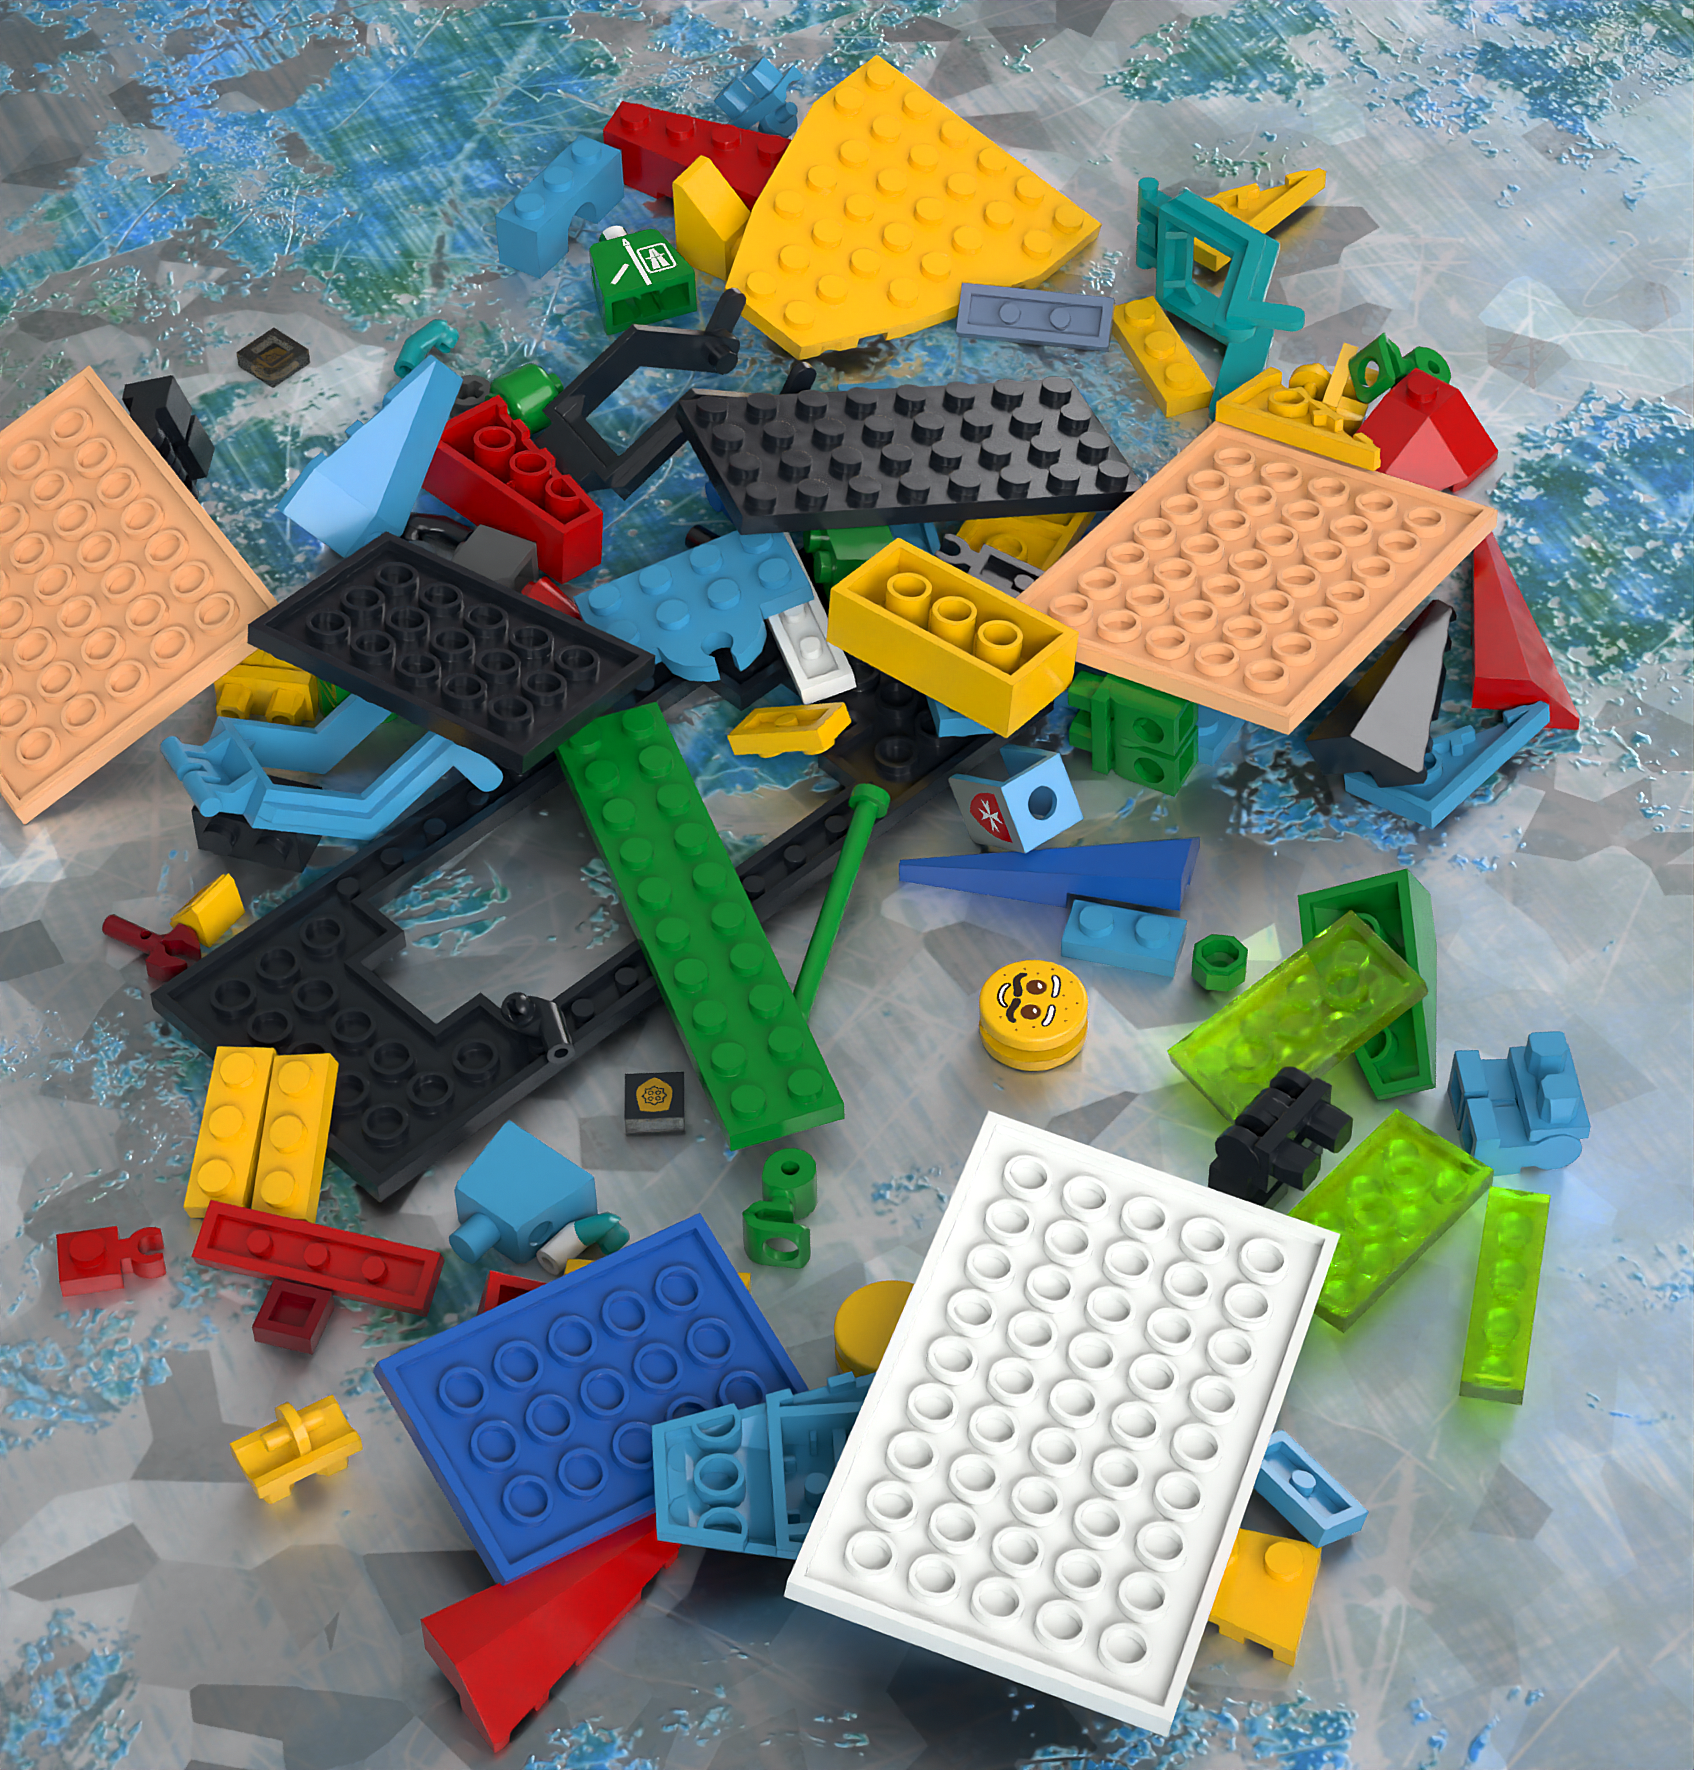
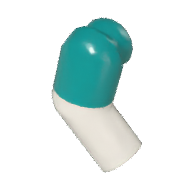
[536,1212,630,1275]

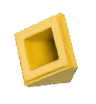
[169,873,245,948]

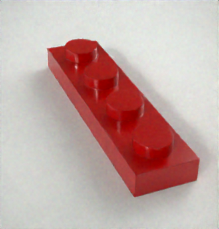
[191,1200,445,1317]

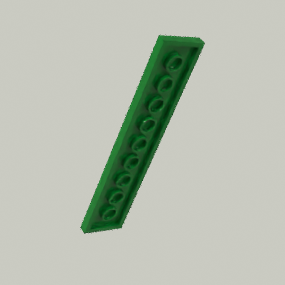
[554,702,845,1151]

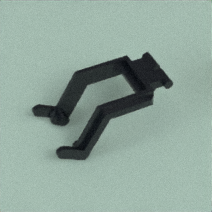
[533,288,817,501]

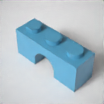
[495,134,625,279]

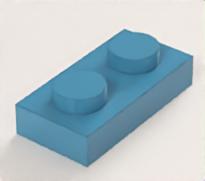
[1061,899,1187,977]
[1254,1429,1369,1549]

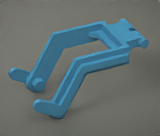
[160,694,503,841]

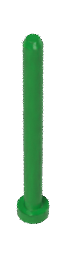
[793,783,891,1022]

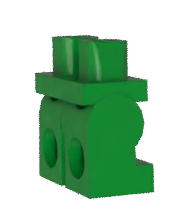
[1068,670,1198,797]

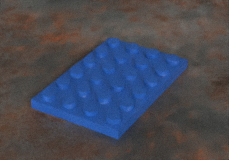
[373,1213,809,1586]

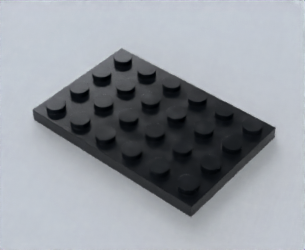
[247,531,656,774]

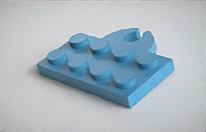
[573,530,814,682]

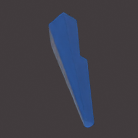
[899,837,1200,911]

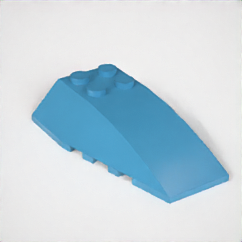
[651,1371,876,1560]

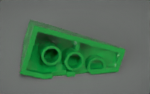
[1297,869,1437,1101]

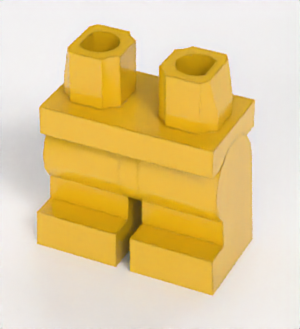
[213,649,319,726]

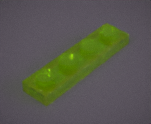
[1459,1186,1551,1406]

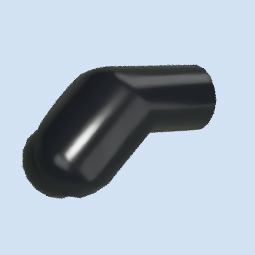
[400,512,474,550]

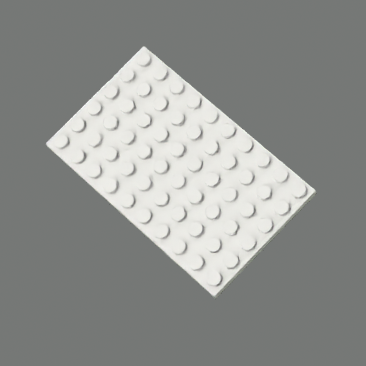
[784,1111,1340,1737]

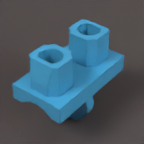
[714,56,803,138]

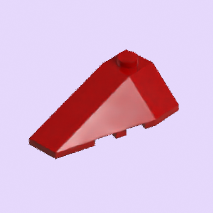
[1352,368,1498,493]

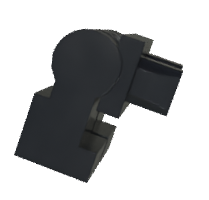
[122,375,215,501]
[1208,1066,1353,1210]

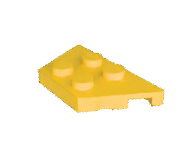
[956,512,1096,571]

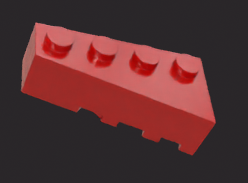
[603,101,792,212]

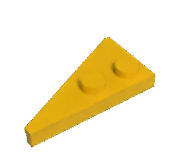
[1193,168,1326,272]
[1215,367,1381,471]

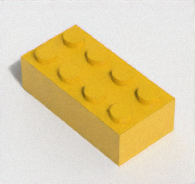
[826,537,1079,739]

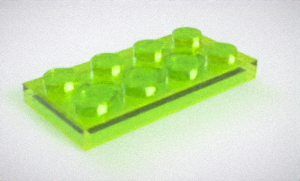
[1167,910,1429,1126]
[1287,1109,1494,1333]

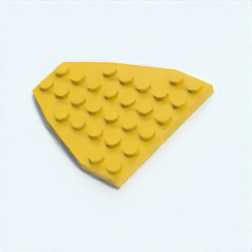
[724,55,1102,360]

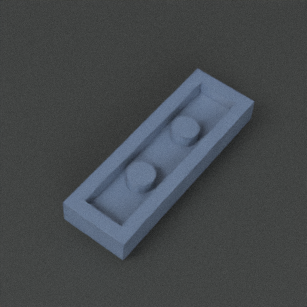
[956,283,1115,352]

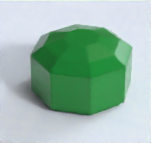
[1191,934,1248,992]

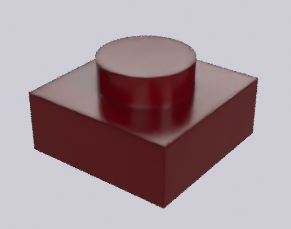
[252,1279,335,1355]

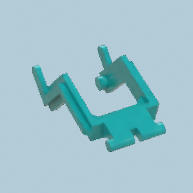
[1136,177,1305,421]

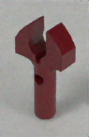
[102,914,202,982]

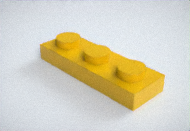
[1112,296,1214,418]
[183,1046,278,1218]
[251,1053,339,1224]

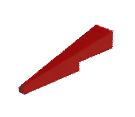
[1470,531,1580,730]
[420,1512,683,1753]

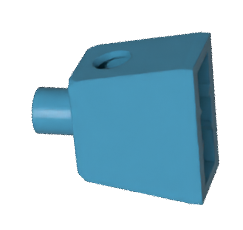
[449,1120,598,1264]

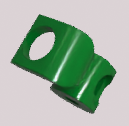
[1348,332,1451,403]
[742,1148,818,1269]

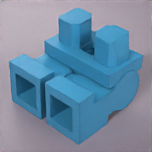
[1447,1031,1591,1179]

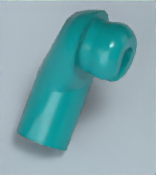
[393,319,460,379]

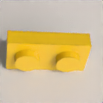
[727,702,851,758]

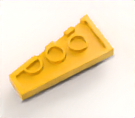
[1208,1528,1322,1667]

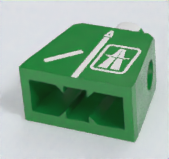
[589,226,697,336]

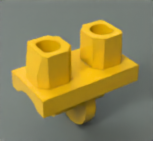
[1289,342,1379,437]
[229,1394,363,1504]

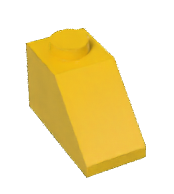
[672,155,751,281]

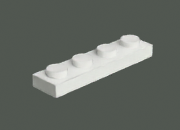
[766,532,857,705]

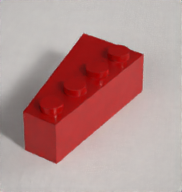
[421,395,603,585]

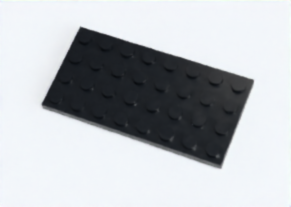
[676,376,1143,535]

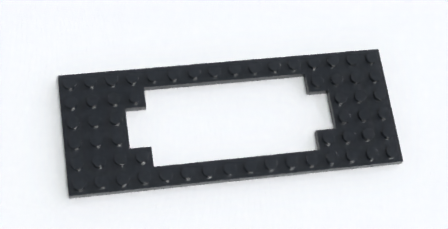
[150,547,1054,1202]

